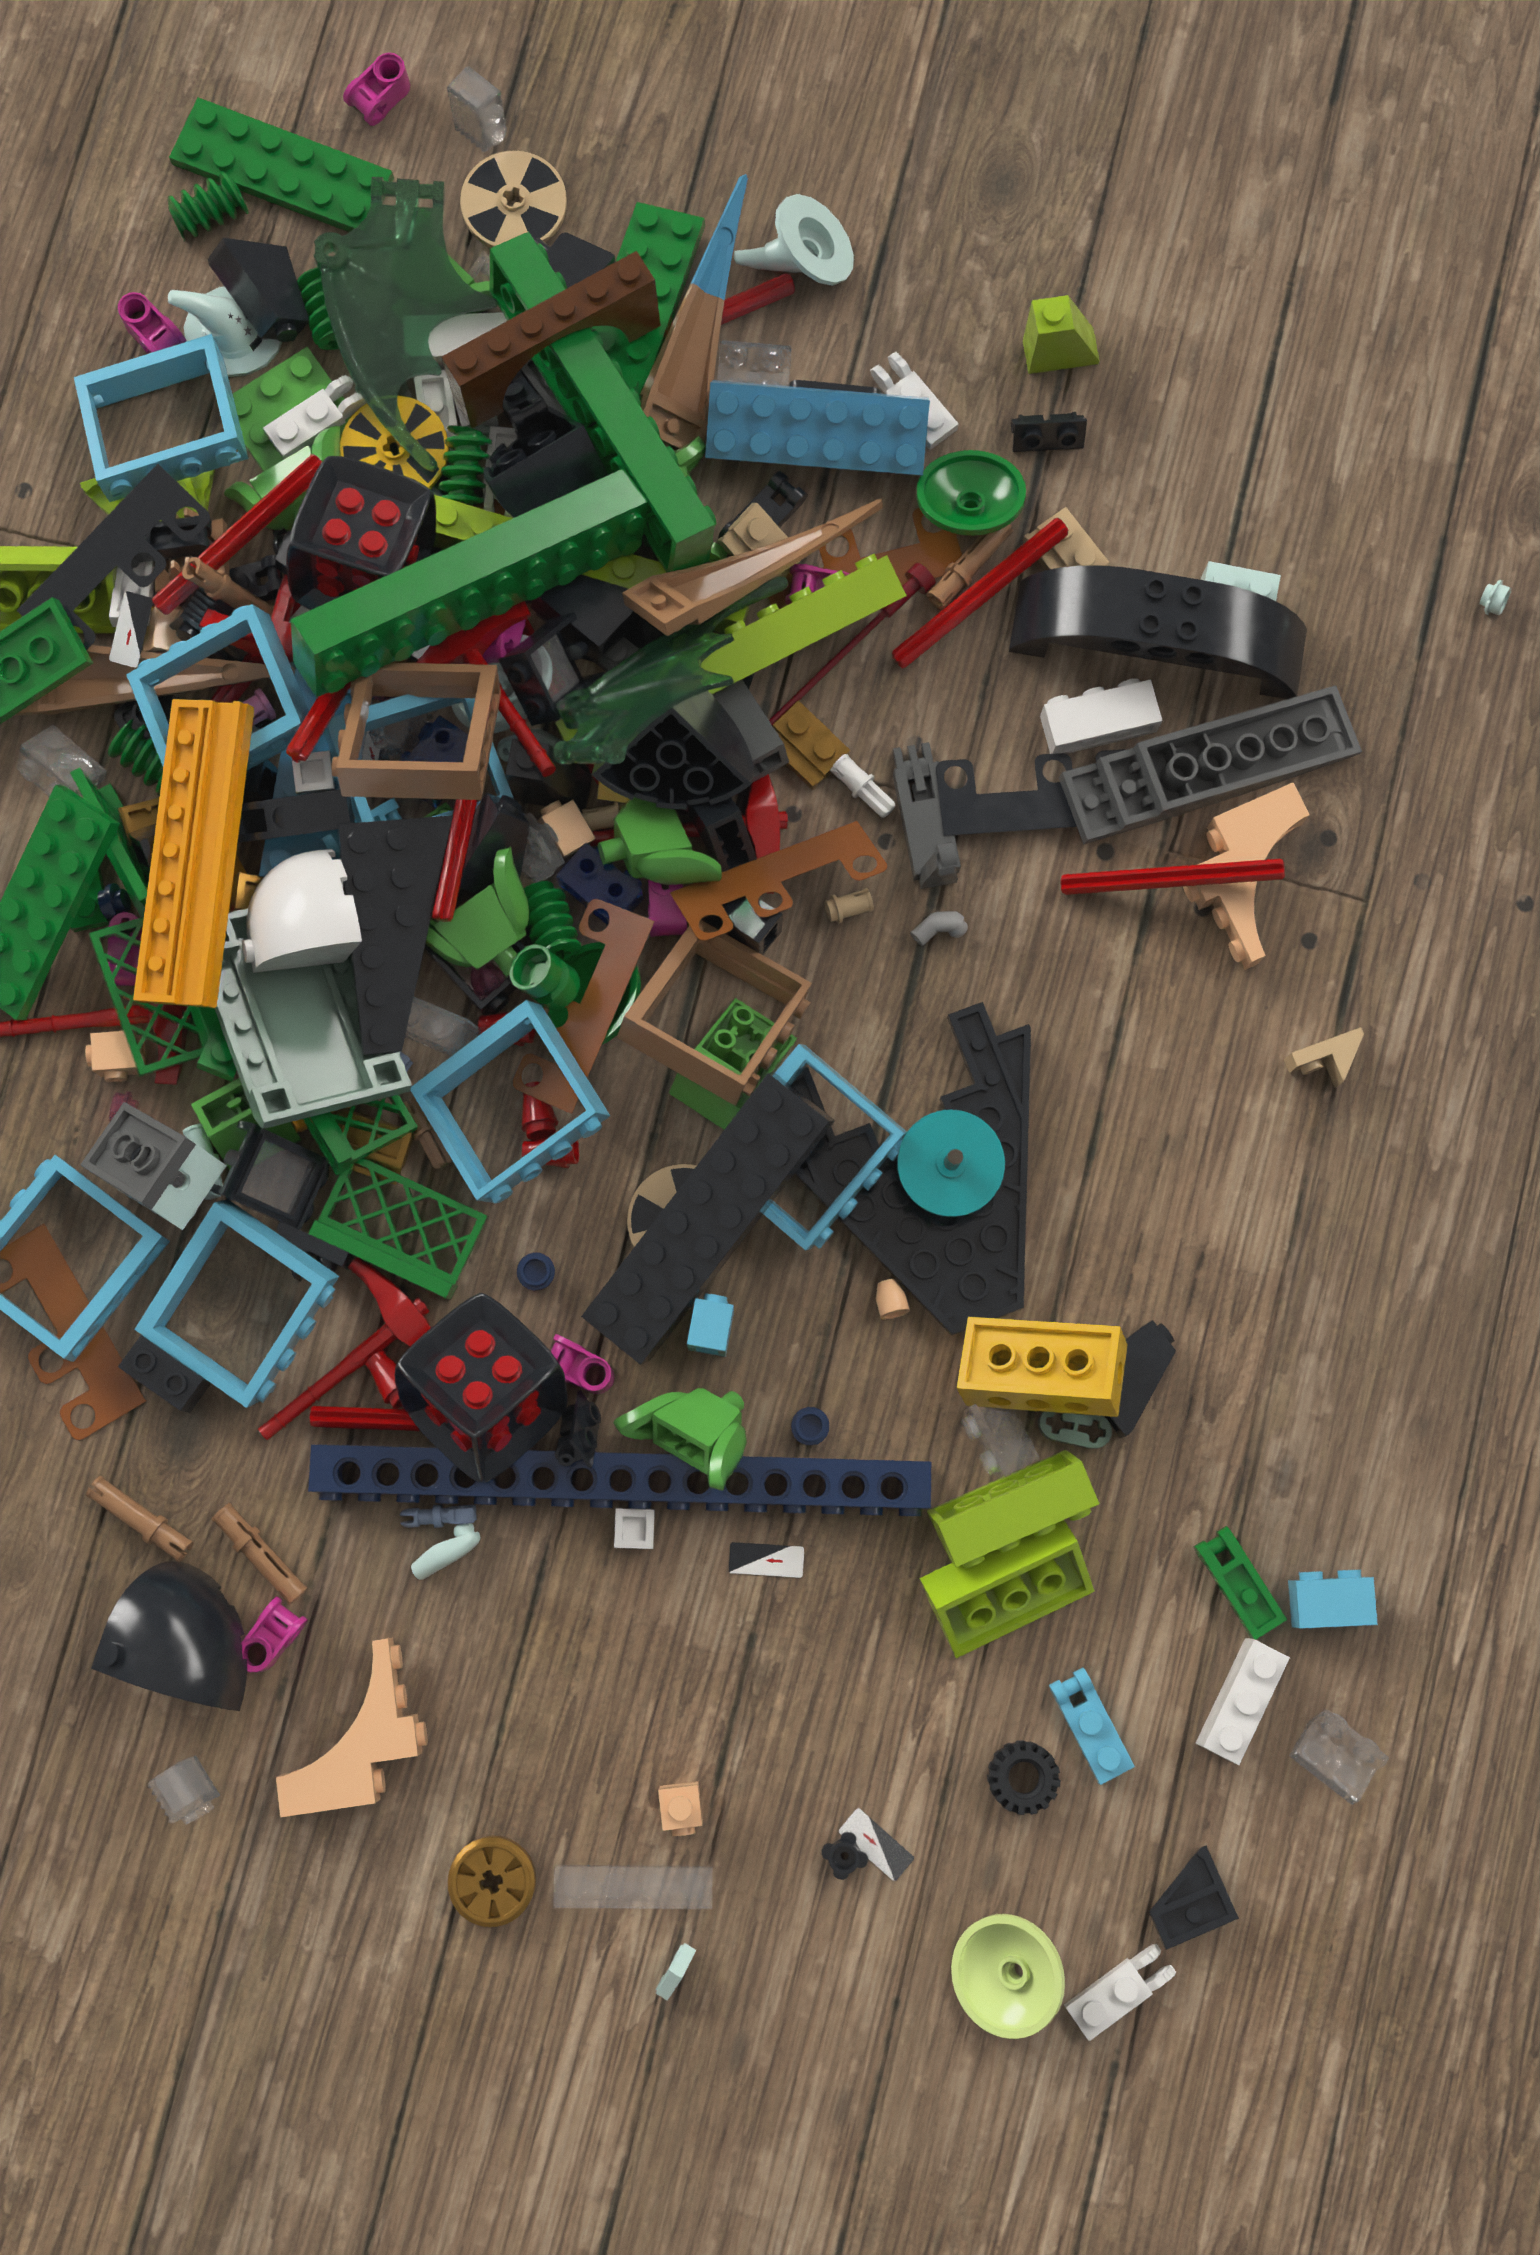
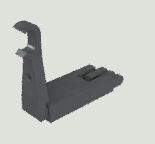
[892,742,961,889]

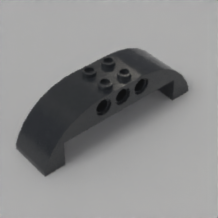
[1009,565,1307,699]

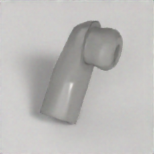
[910,911,968,946]

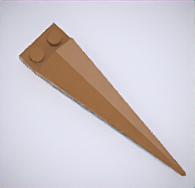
[622,499,883,636]
[15,645,296,715]

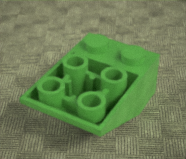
[669,998,797,1130]

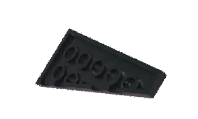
[337,815,453,1055]

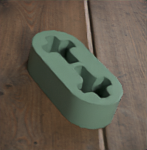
[1038,1412,1112,1449]

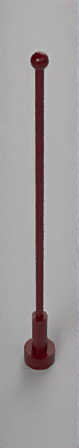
[676,562,936,815]

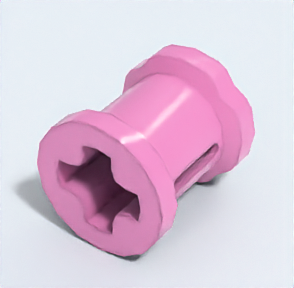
[243,688,276,727]

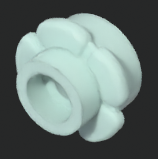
[1480,580,1511,615]

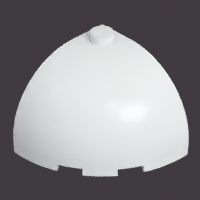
[243,849,362,973]

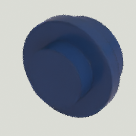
[98,883,131,919]
[517,1253,555,1291]
[791,1407,830,1446]

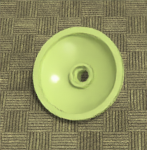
[951,1914,1065,2039]

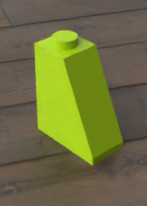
[1023,295,1100,374]

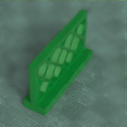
[70,767,149,917]
[88,917,217,1077]
[303,1095,418,1176]
[308,1158,489,1300]

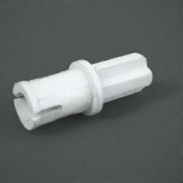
[830,754,896,818]

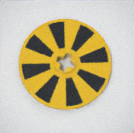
[340,396,449,489]

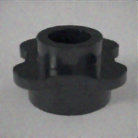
[822,1832,868,1880]

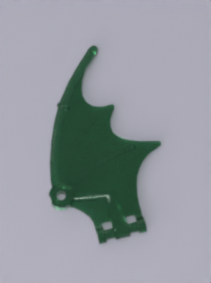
[313,177,498,472]
[553,576,789,764]

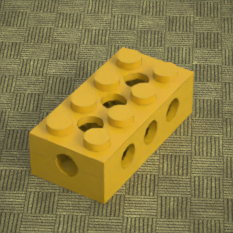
[957,1317,1128,1417]

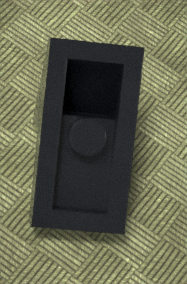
[277,1221,355,1282]

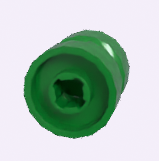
[510,944,580,1010]

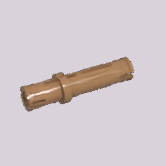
[926,524,1013,610]
[182,557,274,617]
[86,1476,194,1562]
[211,1503,308,1605]

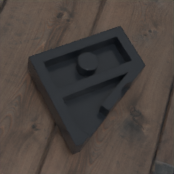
[1149,1846,1239,1950]

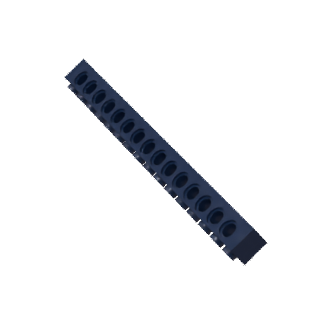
[308,1445,932,1516]

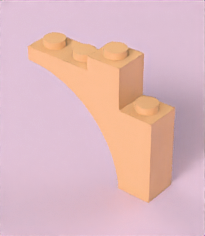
[1183,782,1310,970]
[276,1637,428,1817]

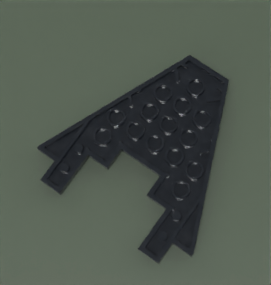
[791,1002,1031,1336]

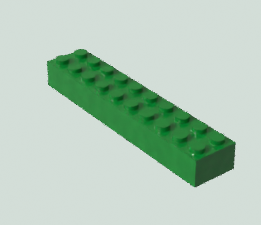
[489,231,717,573]
[291,468,648,698]

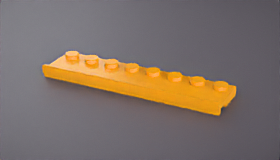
[133,699,254,1008]

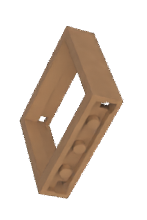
[332,663,501,800]
[617,920,812,1106]

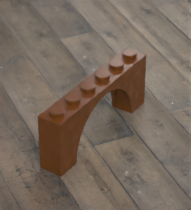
[441,251,661,428]

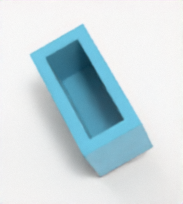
[687,1293,734,1357]
[1288,1570,1378,1628]

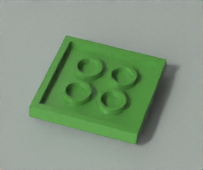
[217,347,351,472]

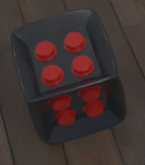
[286,456,436,610]
[394,1293,567,1484]

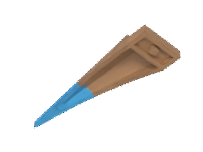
[640,174,748,451]

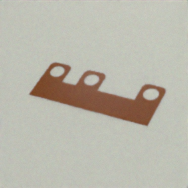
[768,508,962,609]
[670,821,887,941]
[513,899,655,1114]
[0,1223,146,1440]

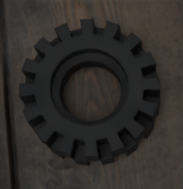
[987,1740,1061,1815]

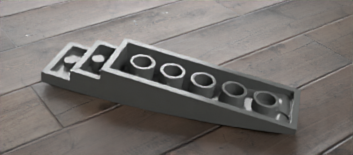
[1059,685,1362,844]

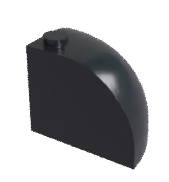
[484,407,608,518]
[591,666,754,809]
[91,1561,248,1711]

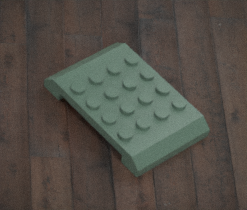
[214,908,412,1129]

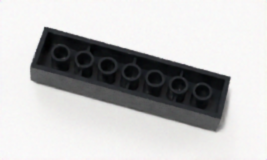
[581,1073,835,1365]

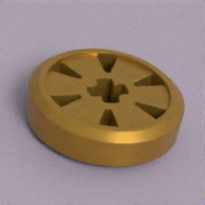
[448,1836,536,1927]

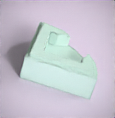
[655,1943,696,2001]

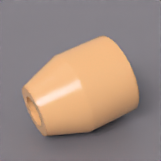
[876,1279,910,1320]

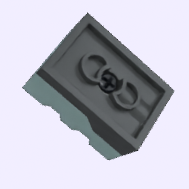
[81,1102,227,1230]

